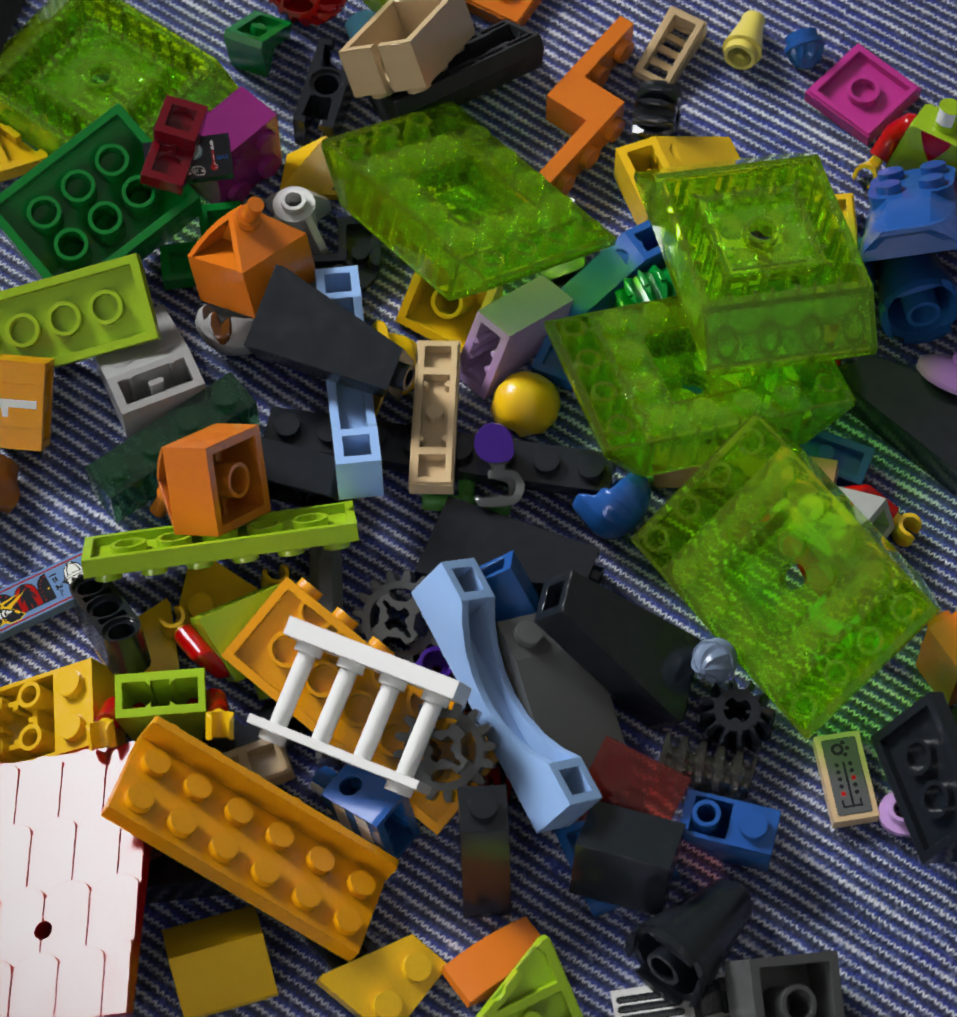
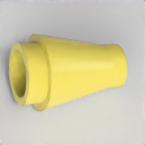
[722,10,766,70]

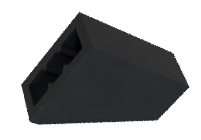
[458,784,511,918]

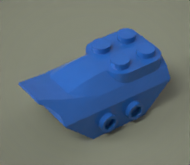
[854,160,957,290]

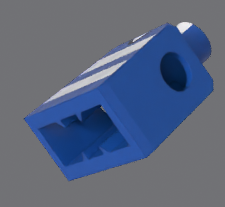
[310,763,421,859]

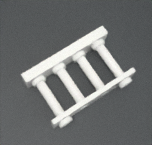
[246,616,472,799]

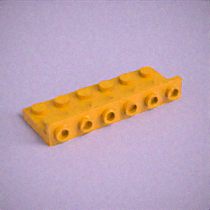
[221,576,500,835]
[100,716,400,962]

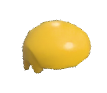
[490,371,561,437]

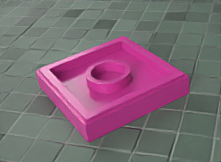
[804,43,921,146]

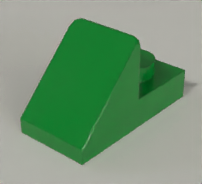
[224,10,293,77]

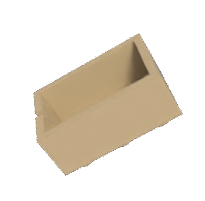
[338,0,476,99]

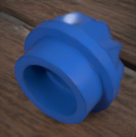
[784,27,825,69]

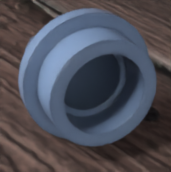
[691,637,738,684]

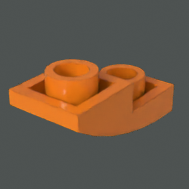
[441,916,541,1008]

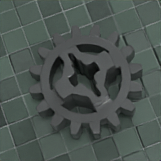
[352,570,438,664]
[393,703,499,803]

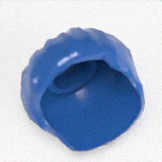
[572,469,651,540]

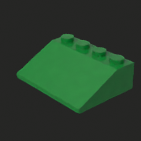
[0,102,203,280]

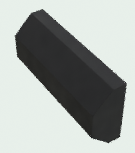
[368,19,544,135]

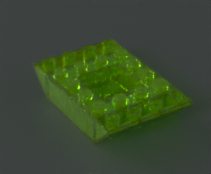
[0,0,239,156]
[321,101,617,301]
[634,152,878,377]
[544,274,856,477]
[630,411,941,740]

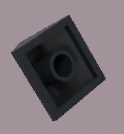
[569,801,687,916]

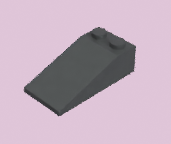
[496,613,637,796]
[724,950,845,1017]

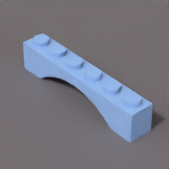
[315,265,384,500]
[411,558,603,834]

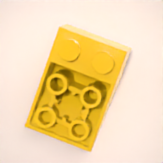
[614,136,762,233]
[0,658,126,764]

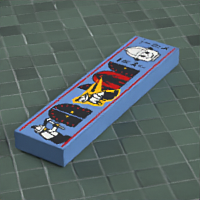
[0,550,83,642]

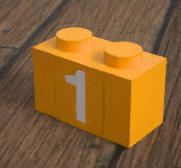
[0,354,55,452]

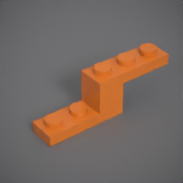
[535,15,635,206]

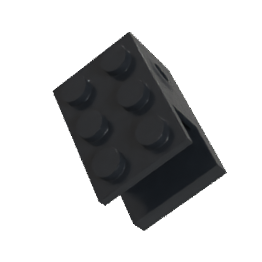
[870,692,957,864]

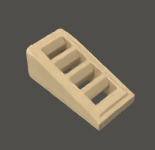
[632,5,708,84]

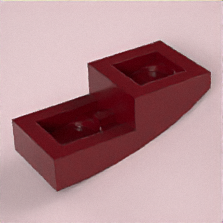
[140,95,208,195]

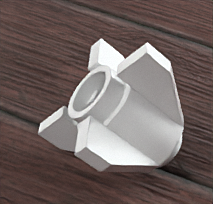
[266,186,331,254]

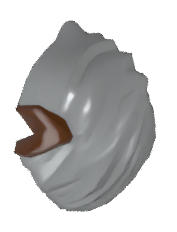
[195,304,254,356]

